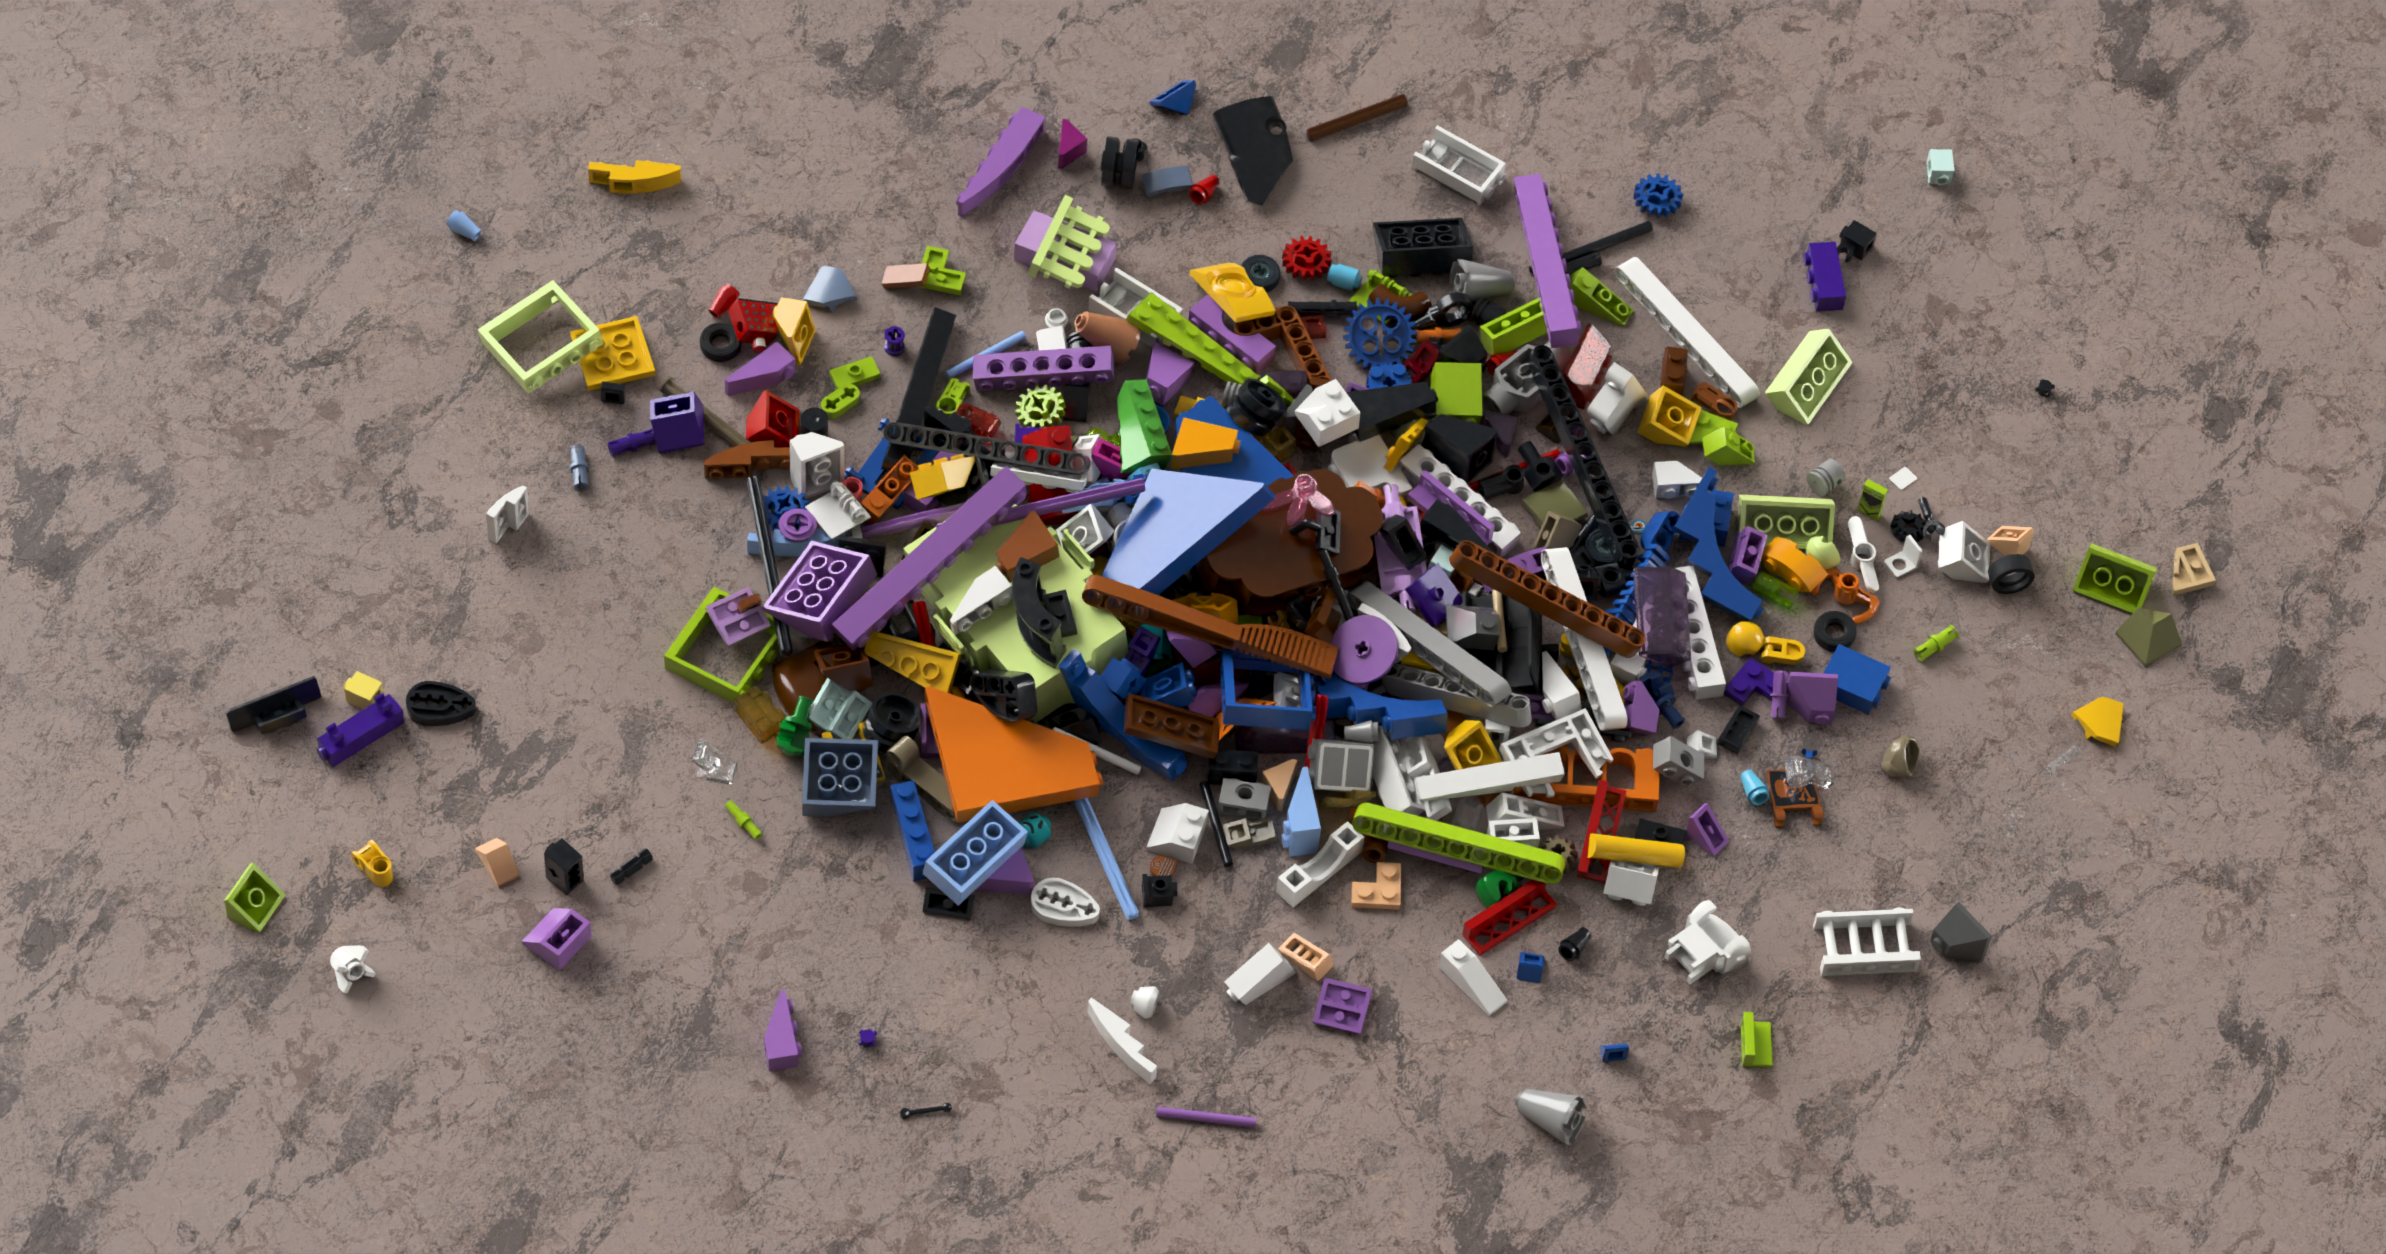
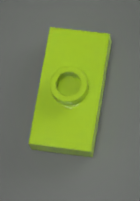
[829,356,881,390]

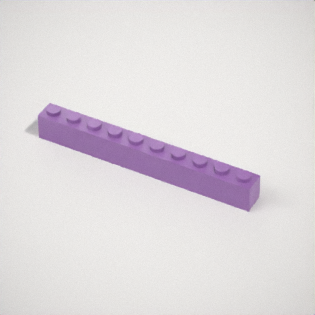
[1514,174,1582,348]
[832,466,1027,651]

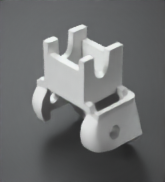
[1665,900,1751,984]

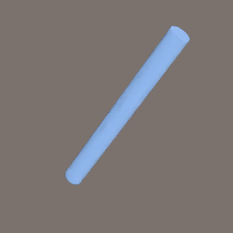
[944,331,1026,380]

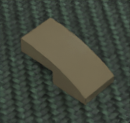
[1223,816,1278,848]

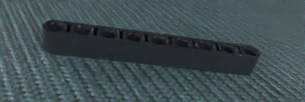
[881,307,956,472]

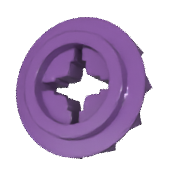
[779,509,817,543]

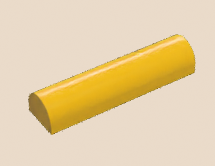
[1588,833,1685,868]

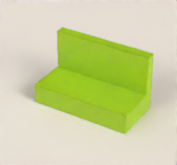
[1740,1012,1772,1068]

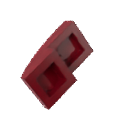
[1403,340,1439,383]

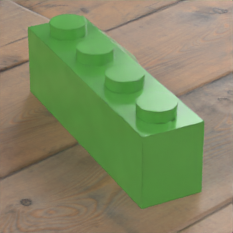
[1117,379,1172,474]

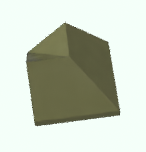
[2115,608,2182,667]

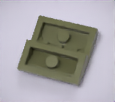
[1522,480,1588,528]

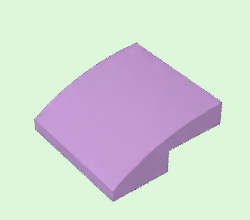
[705,587,771,646]

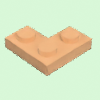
[1351,862,1401,910]

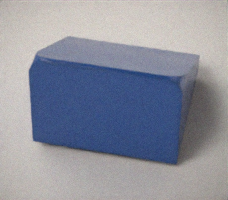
[1517,952,1545,983]
[1600,1043,1629,1062]

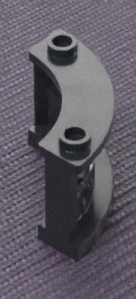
[1012,557,1066,668]

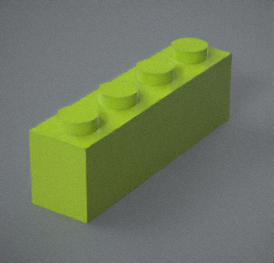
[1480,298,1547,355]

